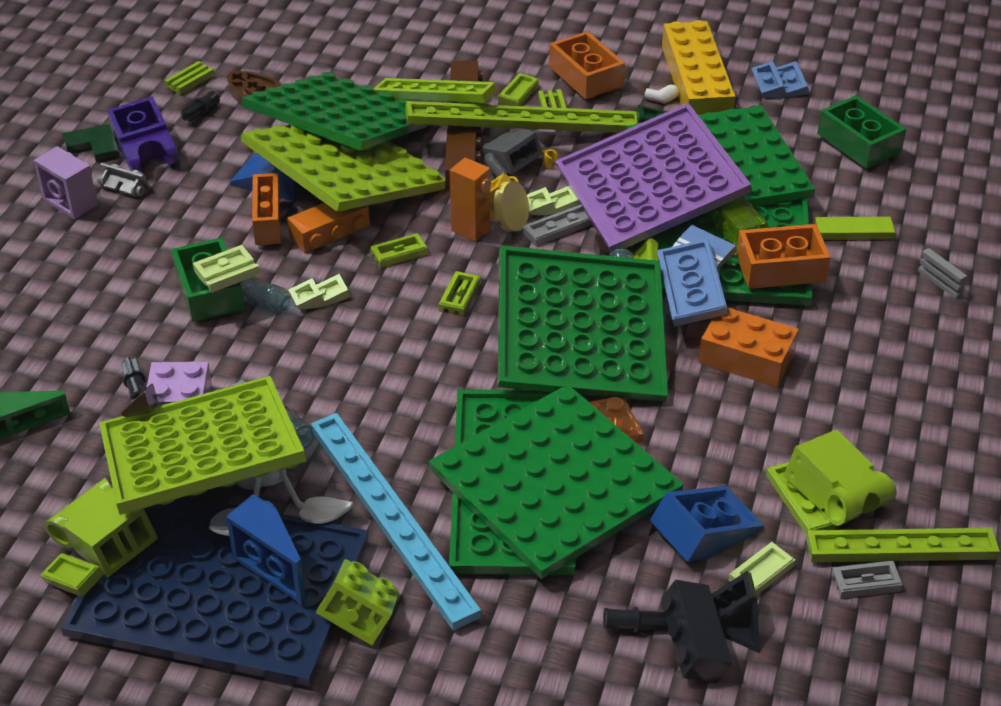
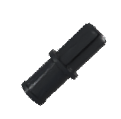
[181,91,220,122]
[121,356,146,401]
[603,607,668,633]

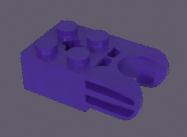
[107,96,180,174]

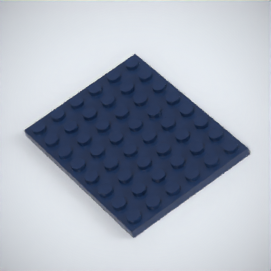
[61,496,369,687]

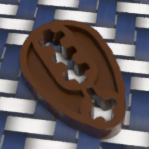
[227,71,281,104]

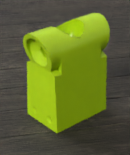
[783,429,897,526]
[44,478,158,577]

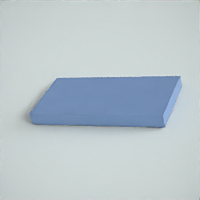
[657,239,728,327]

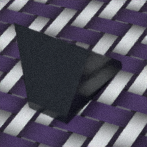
[712,571,759,653]

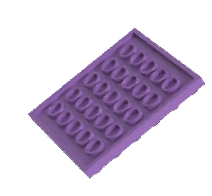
[556,103,752,254]

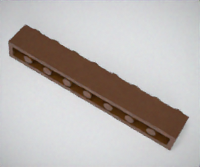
[445,61,483,190]

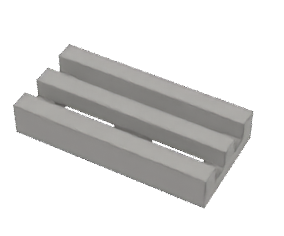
[918,248,967,299]
[831,561,903,599]

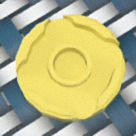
[493,181,529,232]

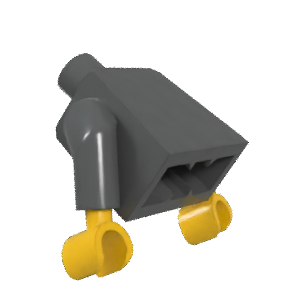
[482,132,558,183]

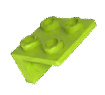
[316,559,399,645]

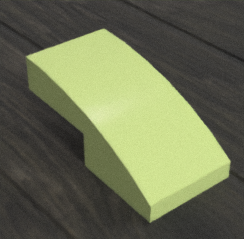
[527,186,580,215]
[289,274,351,309]

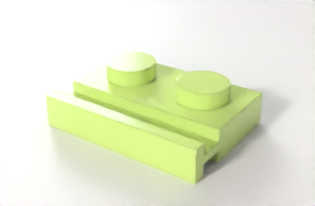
[193,245,260,293]

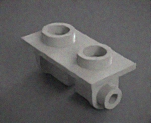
[97,163,151,197]

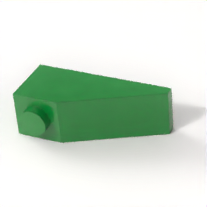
[0,390,70,439]

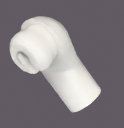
[644,85,679,104]

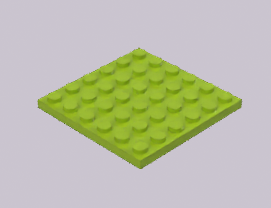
[241,125,445,212]
[99,376,307,515]

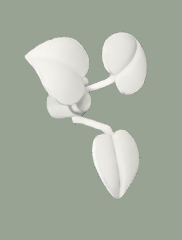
[209,468,353,536]

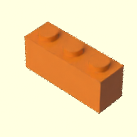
[450,158,492,242]
[252,173,281,245]
[287,203,370,254]

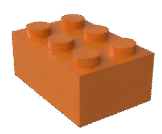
[549,31,625,99]
[736,224,831,289]
[699,308,799,388]

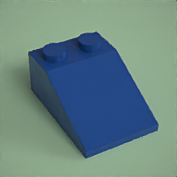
[230,154,306,202]
[650,486,764,562]
[226,494,306,605]

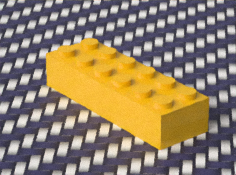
[662,20,735,115]

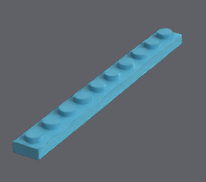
[311,413,481,631]

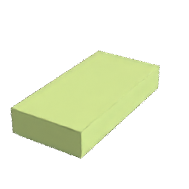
[729,542,795,595]

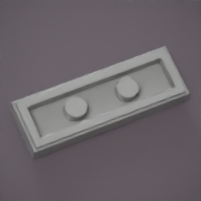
[523,205,593,247]

